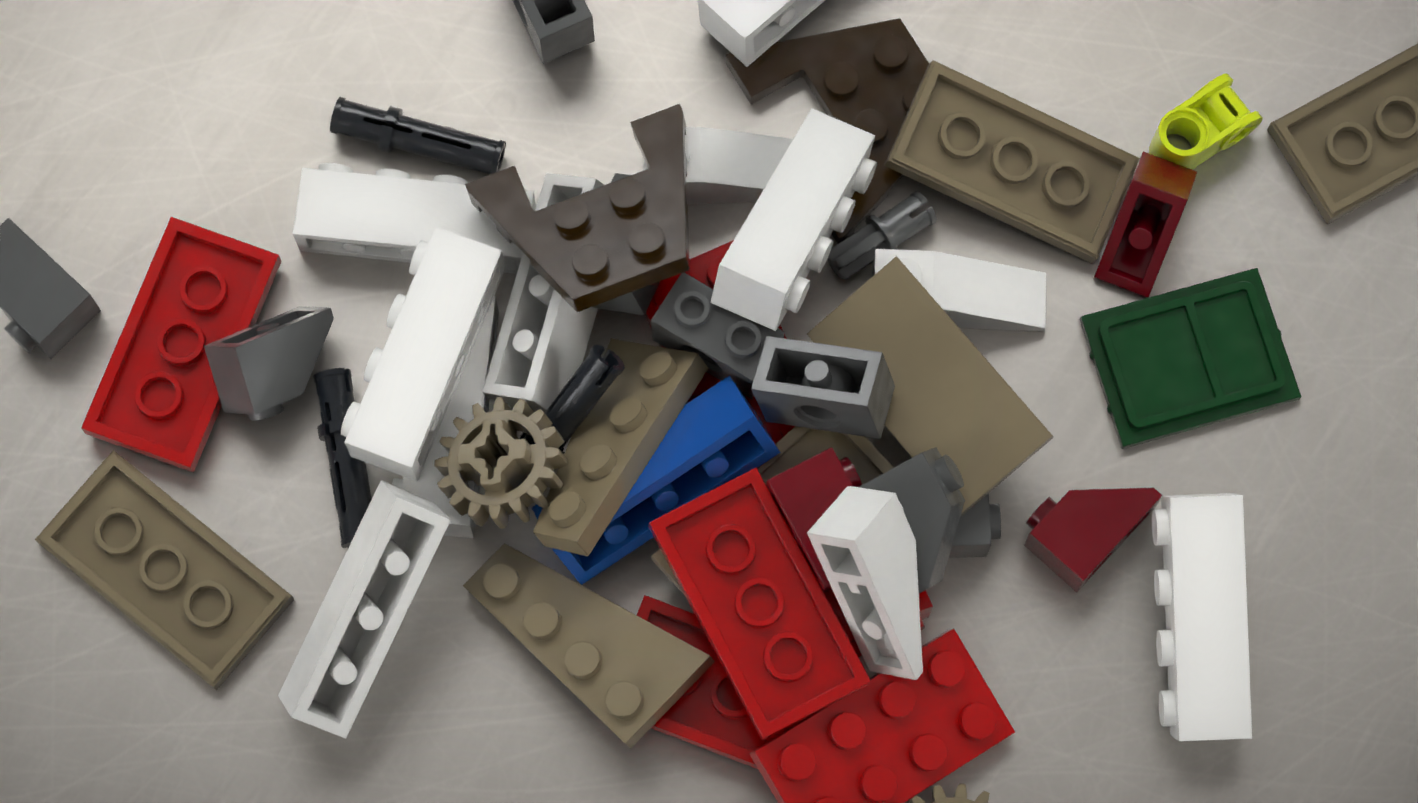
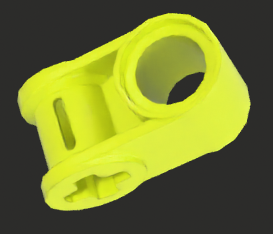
[1149,73,1263,170]

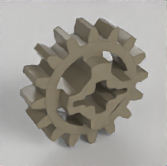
[434,397,568,529]

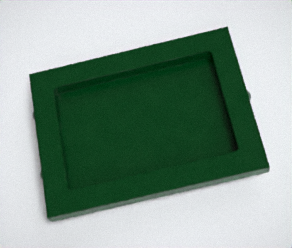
[1079,268,1302,449]

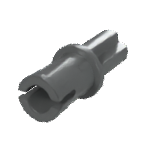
[827,191,937,279]

